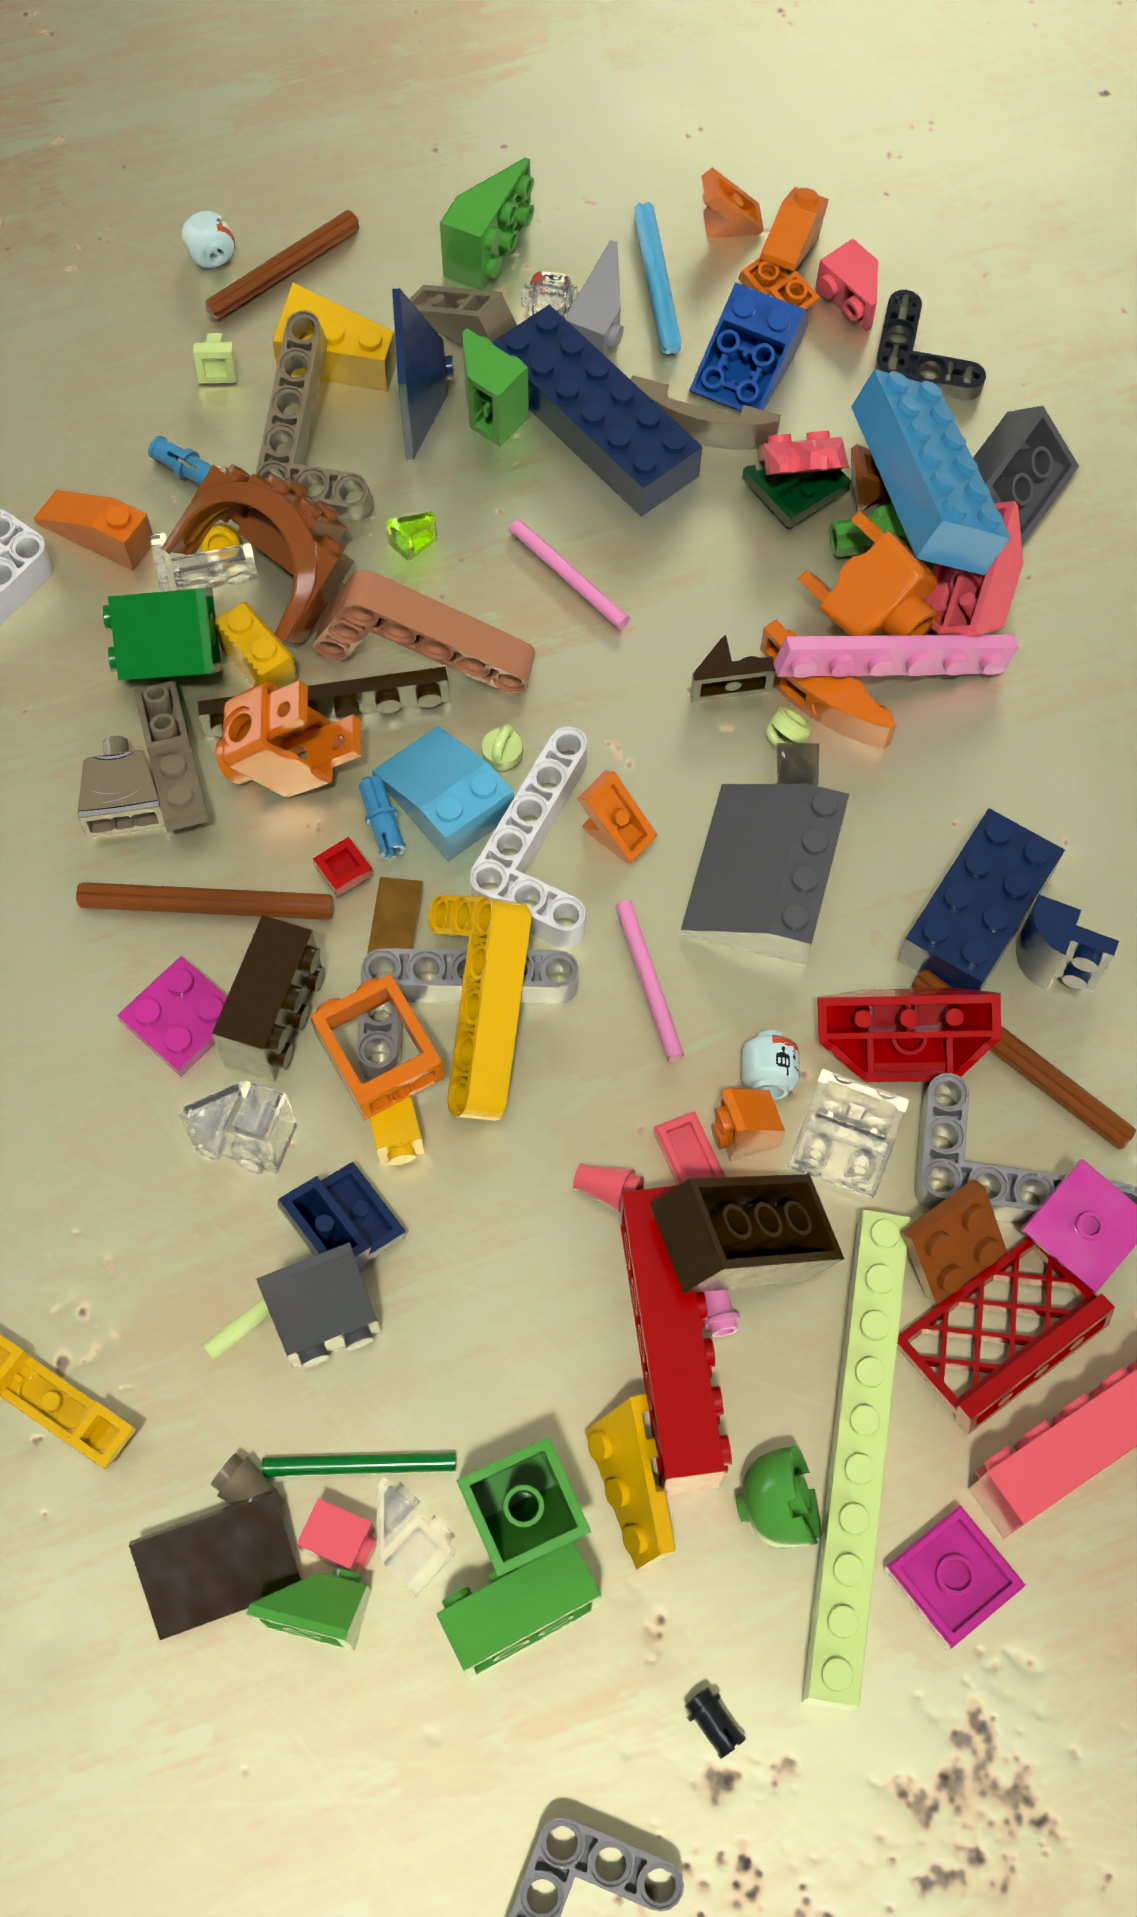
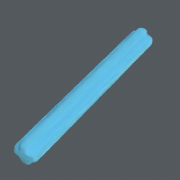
[634,202,682,355]

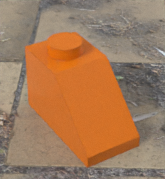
[760,187,829,271]

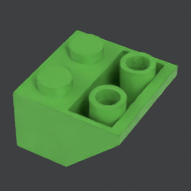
[462,328,529,447]

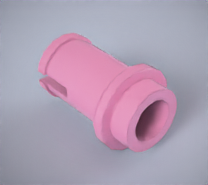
[704,1289,740,1337]

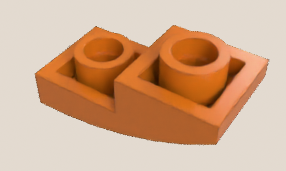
[738,258,821,310]

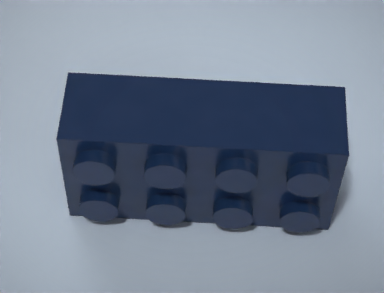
[897,808,1065,991]

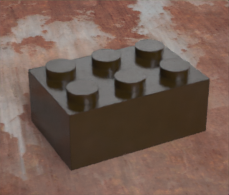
[212,915,325,1082]

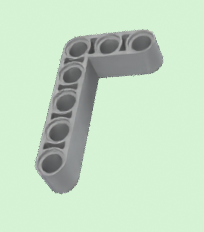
[357,948,579,1080]
[914,1073,1137,1224]
[509,1817,684,1917]

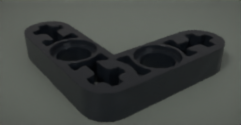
[874,290,986,400]

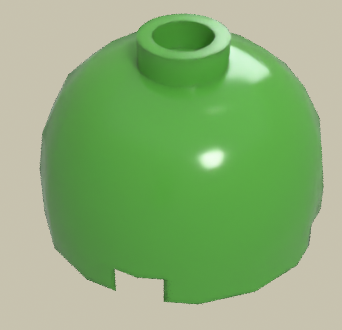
[736,1445,821,1549]

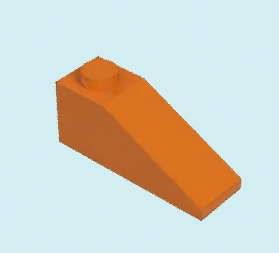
[33,490,155,571]

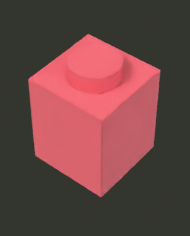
[296,1498,378,1572]

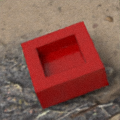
[312,837,373,897]

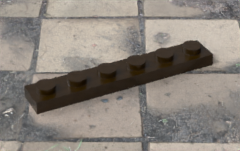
[197,666,450,737]

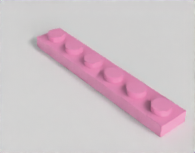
[773,635,1019,678]

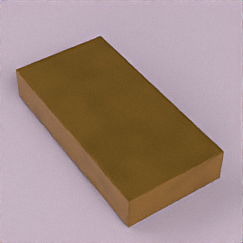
[367,877,423,954]

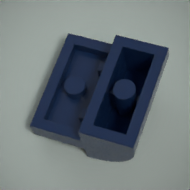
[1016,894,1119,991]
[277,1162,406,1272]

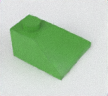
[246,1568,371,1651]

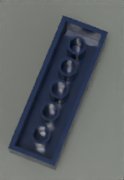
[492,304,702,517]

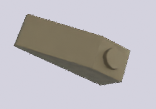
[409,285,517,346]

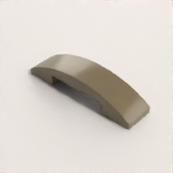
[631,375,781,450]

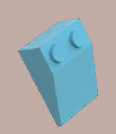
[372,726,514,862]

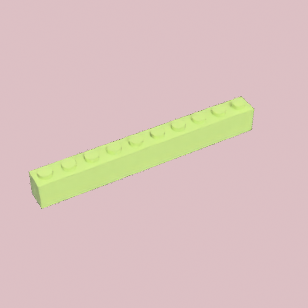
[802,1210,910,1712]

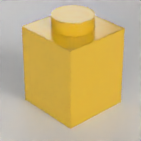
[369,1097,424,1165]

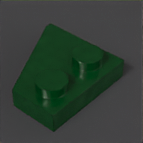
[742,465,852,528]

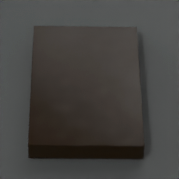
[129,1490,302,1640]

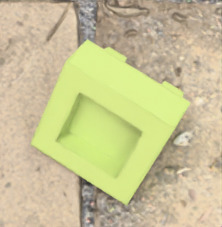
[193,333,237,384]

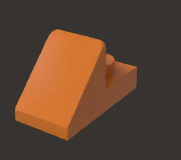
[701,167,764,238]
[577,770,657,863]

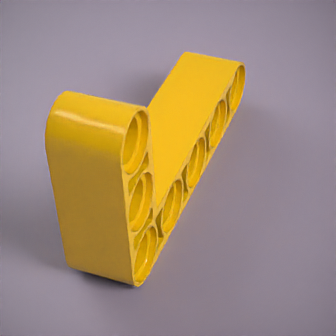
[428,895,531,1121]

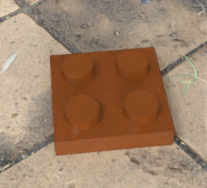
[901,1179,1007,1306]

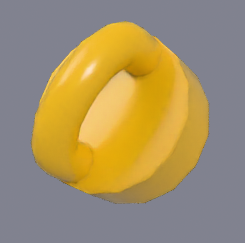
[200,523,243,566]

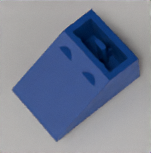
[689,282,809,412]

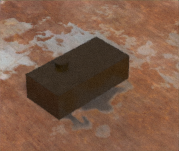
[650,1174,845,1294]

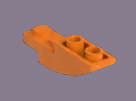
[760,619,896,749]

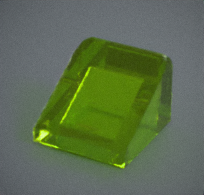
[386,511,437,561]

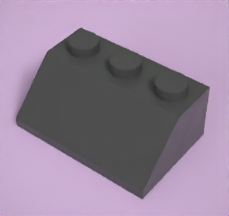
[973,406,1079,545]

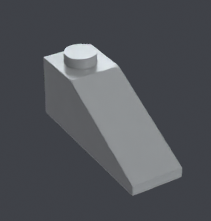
[564,240,624,356]

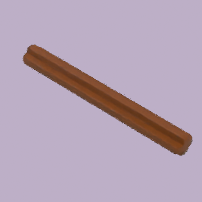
[205,210,359,320]

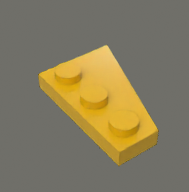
[584,1393,676,1570]

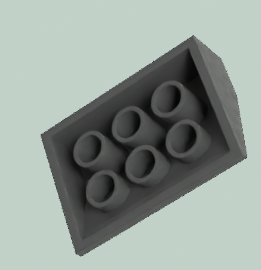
[680,784,850,965]

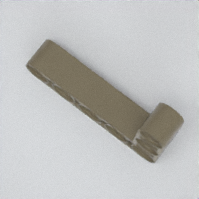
[256,310,374,520]

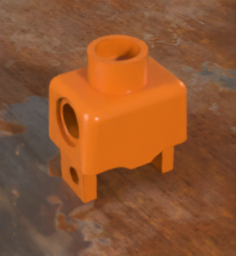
[798,510,938,636]
[215,681,361,798]

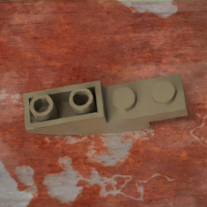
[134,680,209,832]

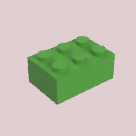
[436,1541,602,1680]

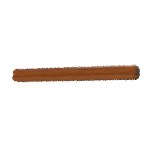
[76,882,334,920]
[911,969,1136,1149]

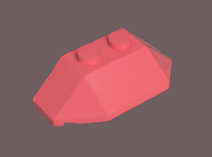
[924,501,1023,637]

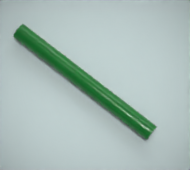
[262,1452,456,1477]

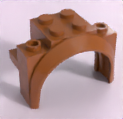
[162,464,355,643]

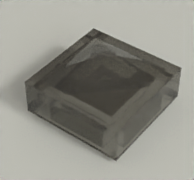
[775,743,819,786]

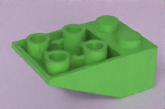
[440,157,534,290]

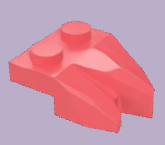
[758,431,849,476]

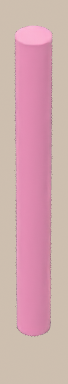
[509,519,630,629]
[615,900,684,1062]

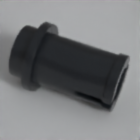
[684,1687,746,1759]

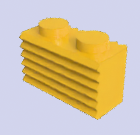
[214,602,298,689]

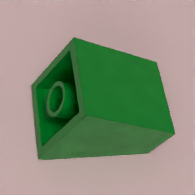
[103,588,222,680]

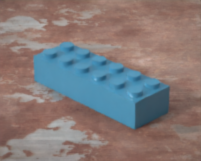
[851,369,1011,575]

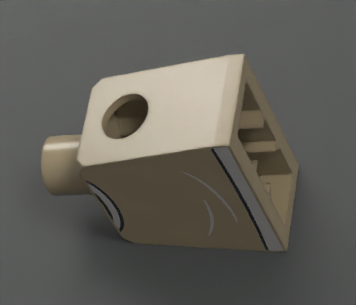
[77,736,165,838]

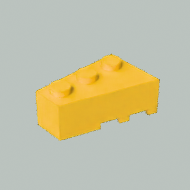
[272,283,397,392]

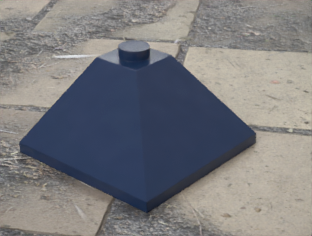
[392,288,454,460]

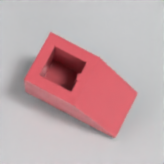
[816,238,878,331]

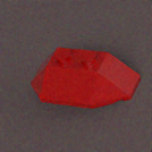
[817,988,1002,1083]

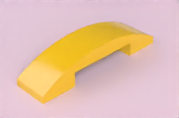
[0,1334,136,1470]

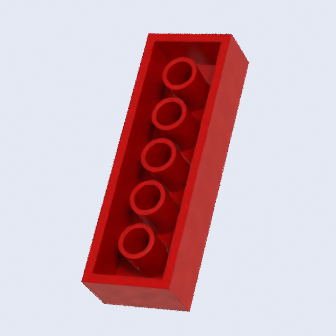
[619,1185,732,1496]

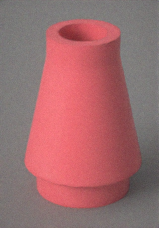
[573,1163,644,1213]

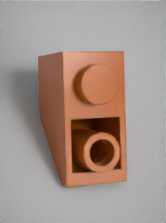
[711,1088,785,1162]

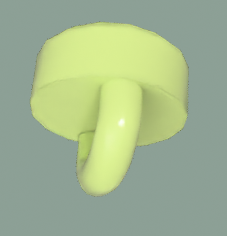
[766,707,813,753]
[481,724,523,771]

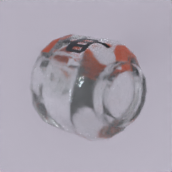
[521,271,578,317]

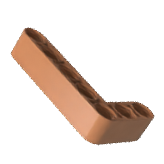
[313,570,535,693]

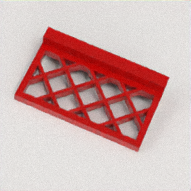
[897,1237,1115,1436]

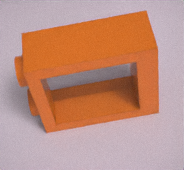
[310,974,445,1121]

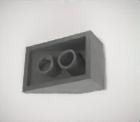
[256,1242,381,1368]

